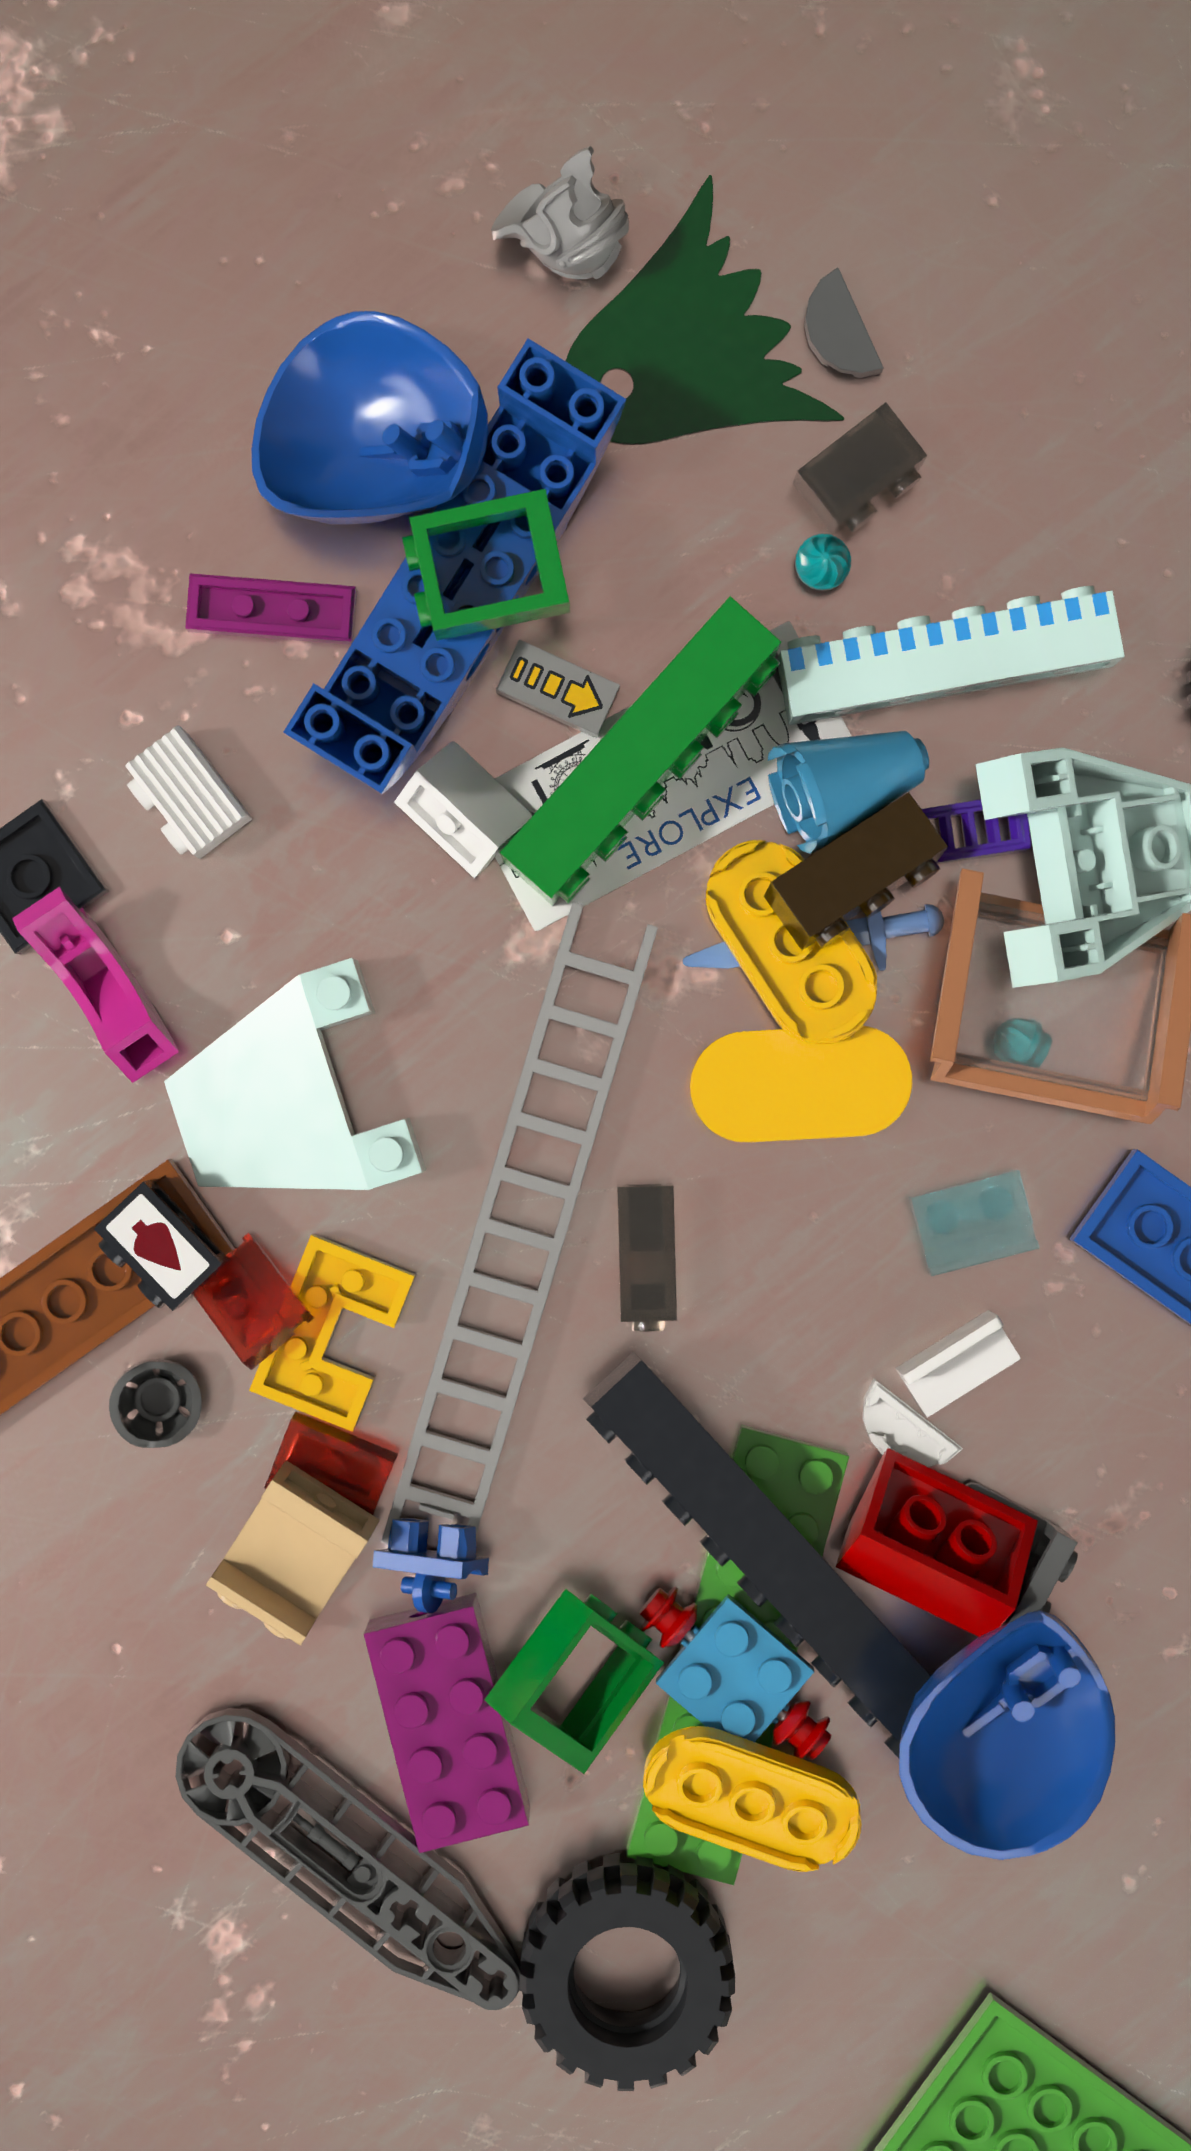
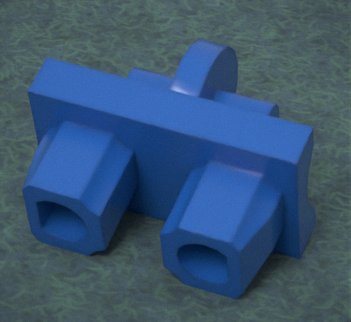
[373,1518,489,1614]

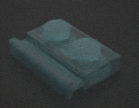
[909,1169,1039,1276]

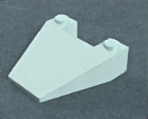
[975,747,1191,988]
[164,958,426,1190]

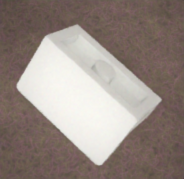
[394,742,532,878]
[895,1310,1021,1418]

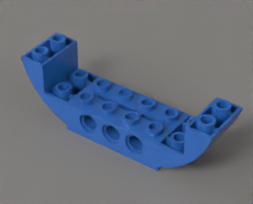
[283,338,626,794]

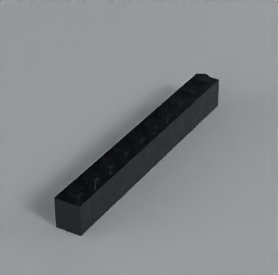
[583,1352,931,1758]

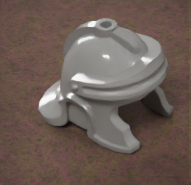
[491,146,629,279]

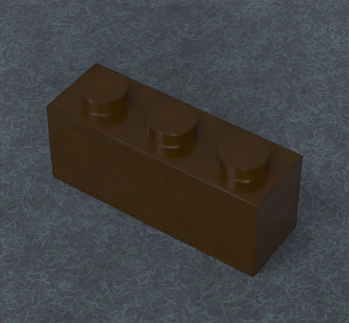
[764,792,948,950]

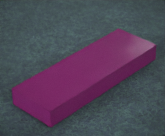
[185,573,357,645]

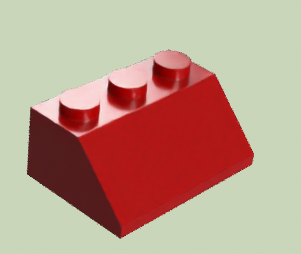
[835,1448,1038,1637]

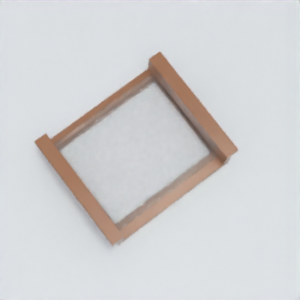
[930,868,1191,1125]

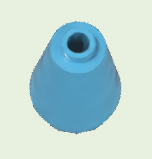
[768,731,929,854]

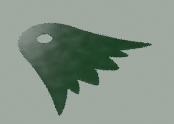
[566,175,844,444]

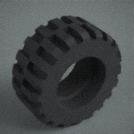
[519,1853,735,2091]

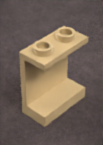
[206,1460,380,1646]

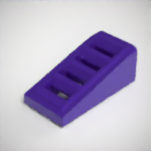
[922,799,1031,864]

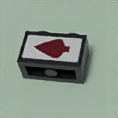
[94,1179,230,1311]

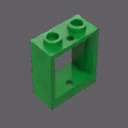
[402,489,570,641]
[484,1588,664,1774]

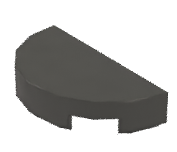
[804,267,884,378]

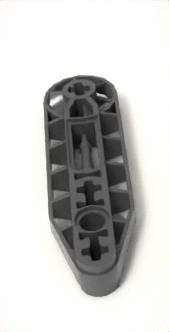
[175,1708,520,2010]

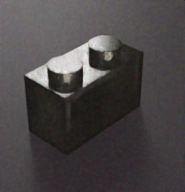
[793,402,927,536]

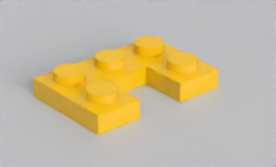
[249,1234,416,1432]

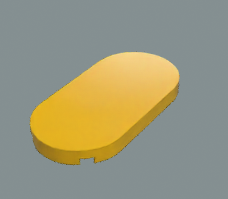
[706,840,877,1044]
[690,1026,912,1142]
[643,1726,862,1872]

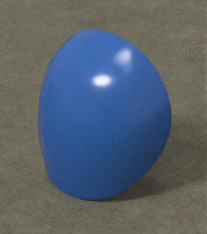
[251,311,488,525]
[899,1610,1115,1860]

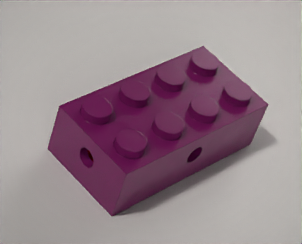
[364,1593,530,1853]

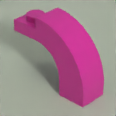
[12,887,179,1083]

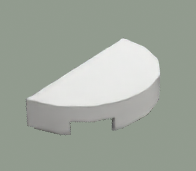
[862,1378,963,1467]

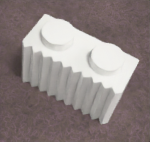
[125,725,252,859]

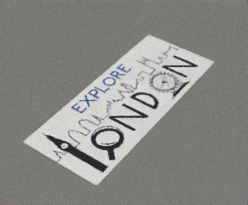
[495,621,851,932]

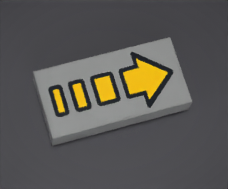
[496,639,620,738]

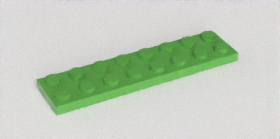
[626,1424,849,1885]

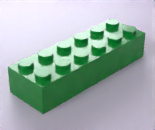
[500,596,781,906]

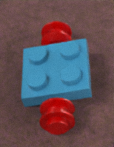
[639,1586,832,1761]

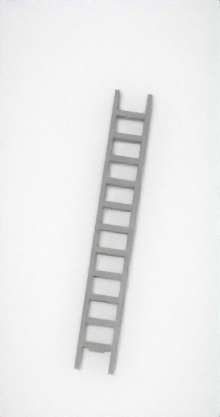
[381,902,658,1544]

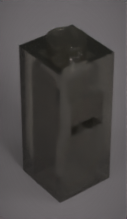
[617,1183,677,1332]

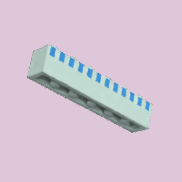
[777,586,1125,725]

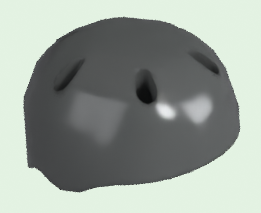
[109,1359,202,1448]

